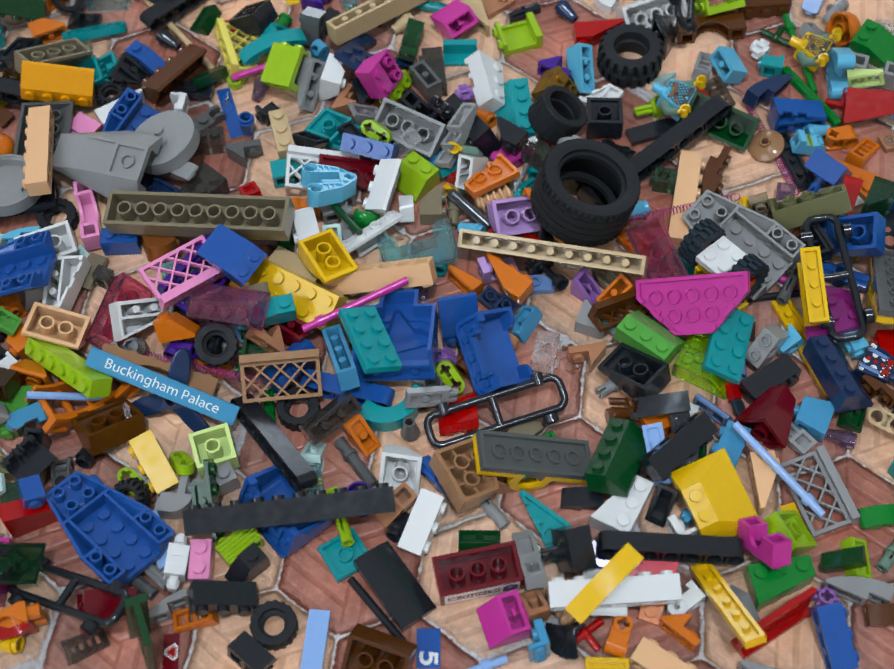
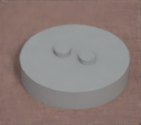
[135,110,200,175]
[0,154,41,217]

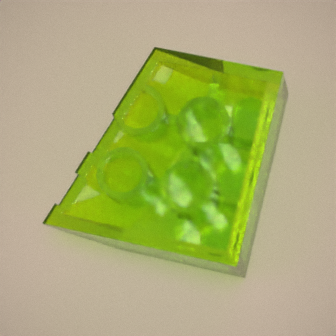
[671,334,727,400]

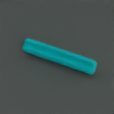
[512,177,536,197]

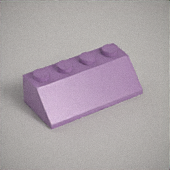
[486,196,540,236]

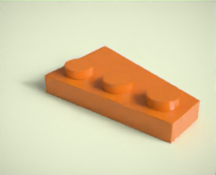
[464,152,520,199]

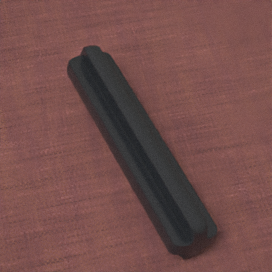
[447,189,491,230]

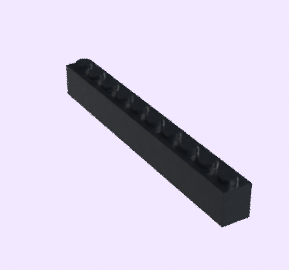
[182,482,396,536]

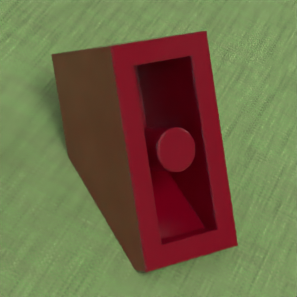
[270,318,313,344]

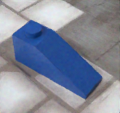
[125,40,165,76]

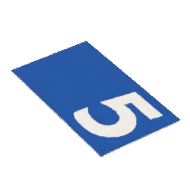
[417,628,440,669]

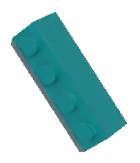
[495,78,536,146]

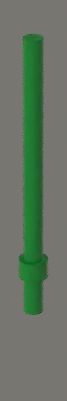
[782,13,818,94]

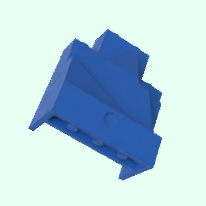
[352,289,438,382]

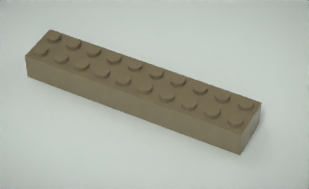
[103,190,295,241]

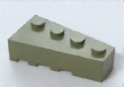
[769,184,853,231]

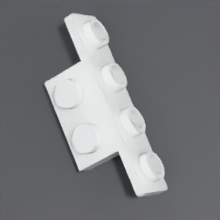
[341,210,403,258]

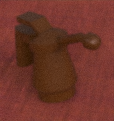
[605,397,643,429]

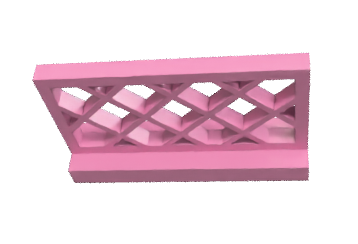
[137,235,225,311]

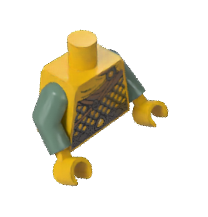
[788,28,843,72]

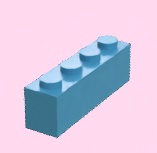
[321,324,360,392]

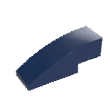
[742,74,793,109]

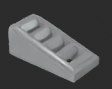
[691,51,713,83]

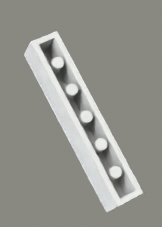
[547,570,682,612]

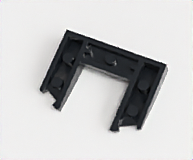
[629,390,699,478]

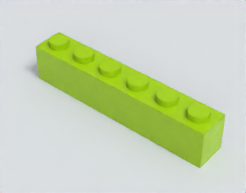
[25,337,113,399]

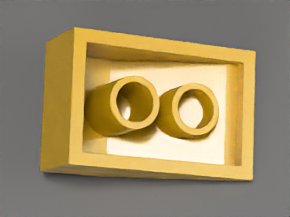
[298,228,359,284]

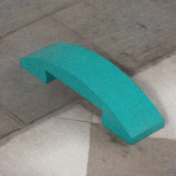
[238,29,308,67]

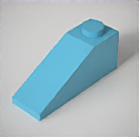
[566,43,595,95]

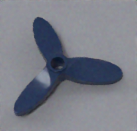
[132,348,210,432]

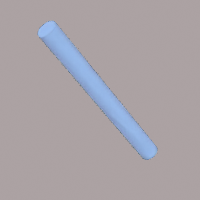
[26,391,105,401]

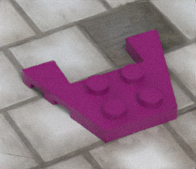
[798,283,861,343]

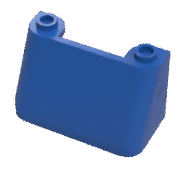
[455,307,534,396]
[238,465,333,558]

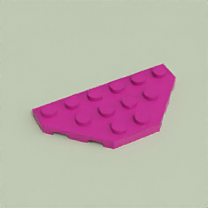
[635,271,751,336]

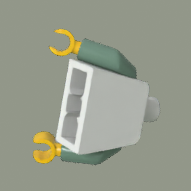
[443,141,489,196]

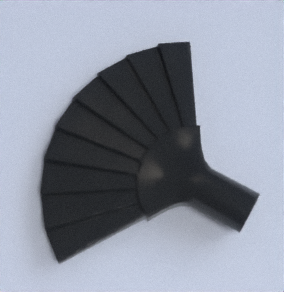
[545,621,586,660]

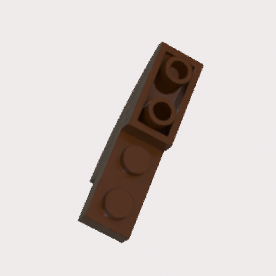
[700,146,732,196]

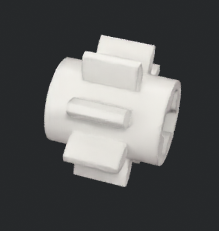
[750,38,771,60]

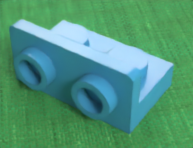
[528,618,551,663]

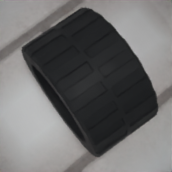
[528,85,588,144]

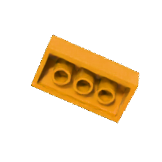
[20,60,94,107]

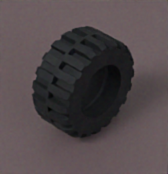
[597,23,664,88]

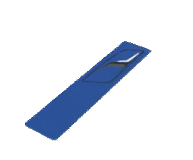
[217,88,244,139]

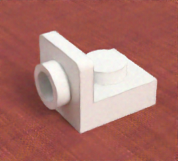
[170,92,190,114]
[665,514,698,535]

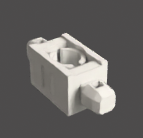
[163,533,190,592]

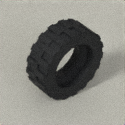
[36,198,79,231]
[194,323,239,367]
[276,387,321,432]
[249,600,299,651]

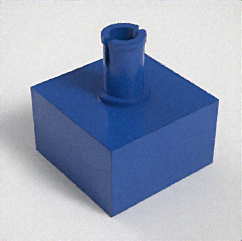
[804,148,853,193]

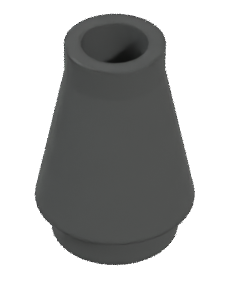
[400,416,420,442]

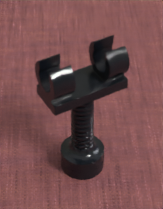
[427,95,454,120]
[524,260,569,291]

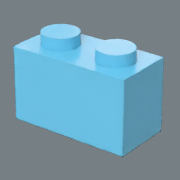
[709,46,748,85]

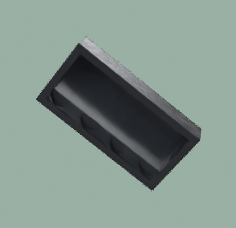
[353,541,437,633]

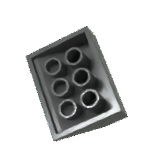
[13,101,75,156]

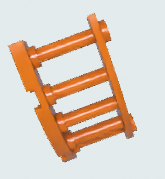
[24,381,141,433]

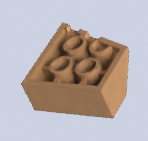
[429,437,500,514]

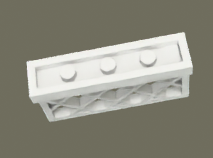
[284,145,359,197]

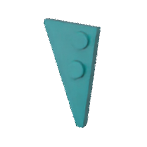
[519,489,572,564]

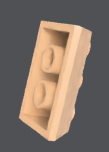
[21,301,91,350]

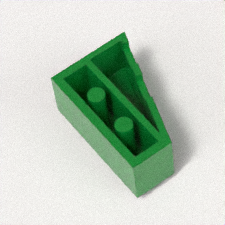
[743,554,816,612]

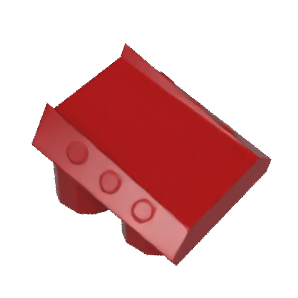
[438,392,479,437]

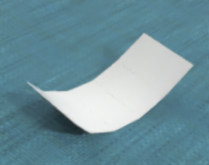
[399,195,414,222]

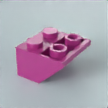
[430,0,480,39]
[354,49,404,99]
[476,589,531,650]

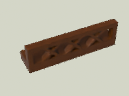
[587,289,651,333]

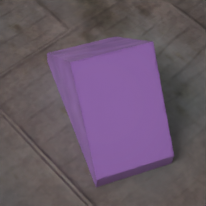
[570,267,602,306]

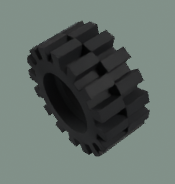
[95,80,126,108]
[114,477,151,507]

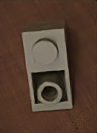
[420,185,446,225]
[748,191,774,219]

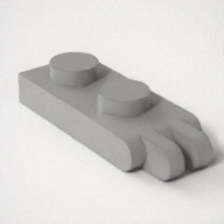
[404,385,459,409]

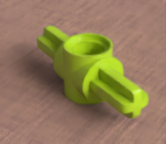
[634,95,665,118]

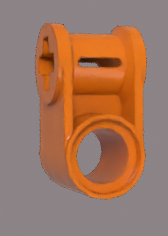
[823,125,859,151]
[603,615,633,658]

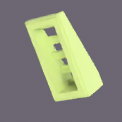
[847,69,885,88]

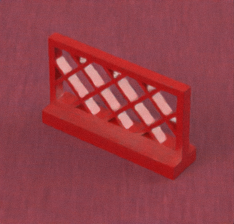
[730,586,817,660]

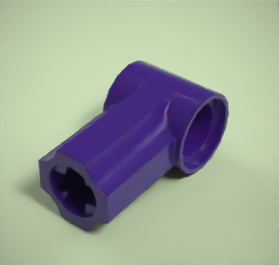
[163,339,199,361]

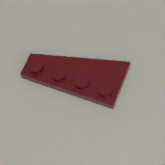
[318,154,380,191]

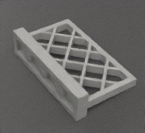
[780,445,861,538]

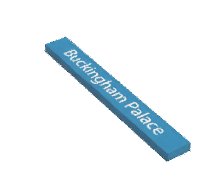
[84,346,241,426]

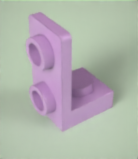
[477,256,518,285]

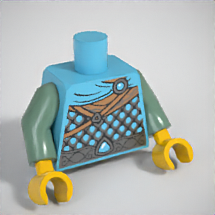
[651,75,707,121]

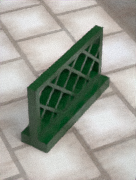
[123,593,155,669]

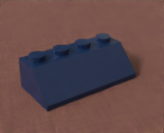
[802,334,874,413]

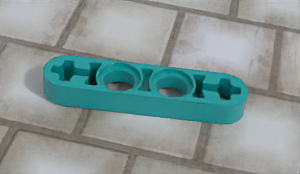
[61,21,128,41]

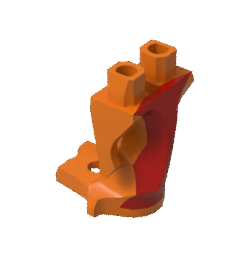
[0,601,49,641]

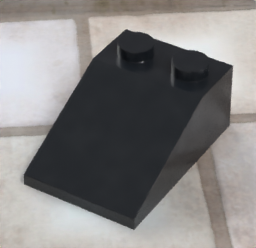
[597,342,671,399]

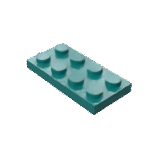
[338,306,403,374]
[701,309,755,385]

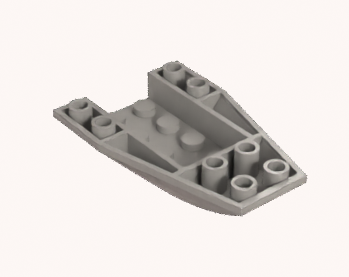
[53,130,163,198]
[682,189,806,301]

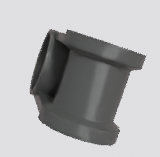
[50,457,75,487]

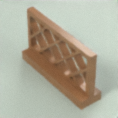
[239,348,323,403]

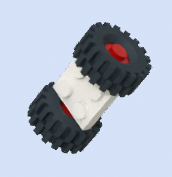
[678,218,770,303]

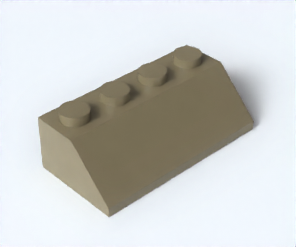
[14,37,93,74]

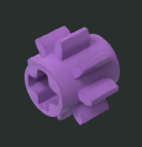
[454,84,474,103]
[437,346,457,371]
[812,585,840,606]

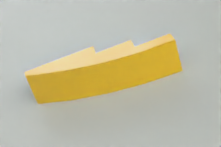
[565,543,644,624]

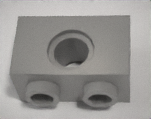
[746,323,789,369]

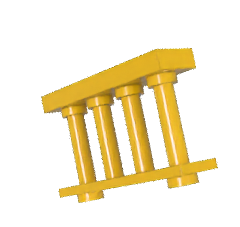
[797,246,830,327]

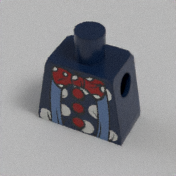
[855,342,894,384]

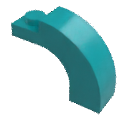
[356,384,420,432]

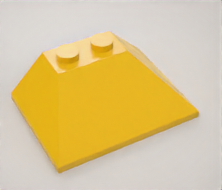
[670,448,758,537]

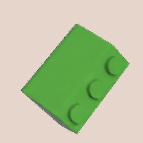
[615,310,686,363]

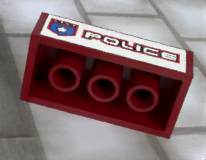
[432,540,524,606]

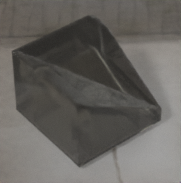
[91,264,114,291]

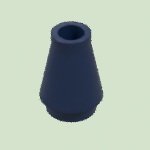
[554,0,579,24]

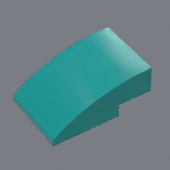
[74,50,123,94]
[304,107,362,152]

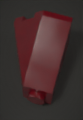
[734,385,796,449]
[77,588,139,634]

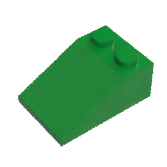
[849,18,894,68]

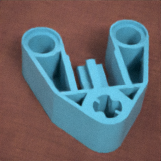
[826,48,856,99]
[301,163,357,208]

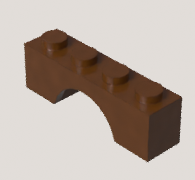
[675,12,747,45]

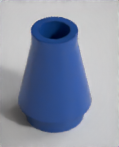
[237,111,255,136]

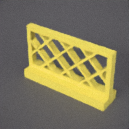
[214,18,267,77]

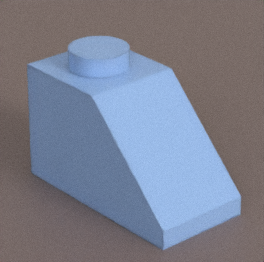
[801,0,827,16]

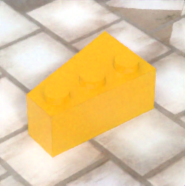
[127,430,179,497]

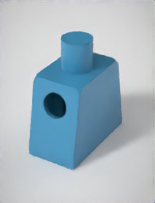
[793,396,835,443]

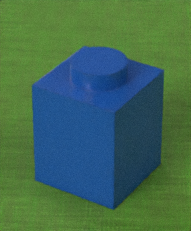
[18,474,46,510]

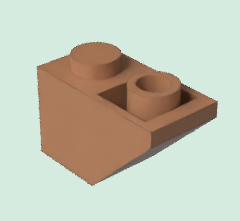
[374,481,418,528]

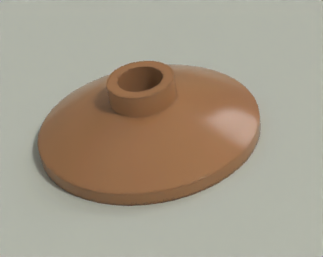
[749,130,785,162]

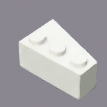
[108,297,173,342]
[589,475,654,532]
[397,488,450,557]

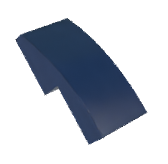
[477,285,519,312]

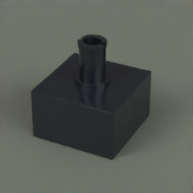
[540,525,598,573]

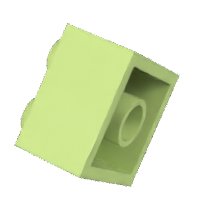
[188,423,240,479]

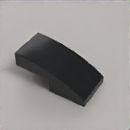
[560,487,604,511]

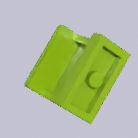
[694,0,746,16]
[492,12,543,56]
[260,41,309,93]

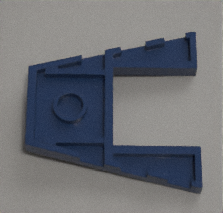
[334,33,415,71]

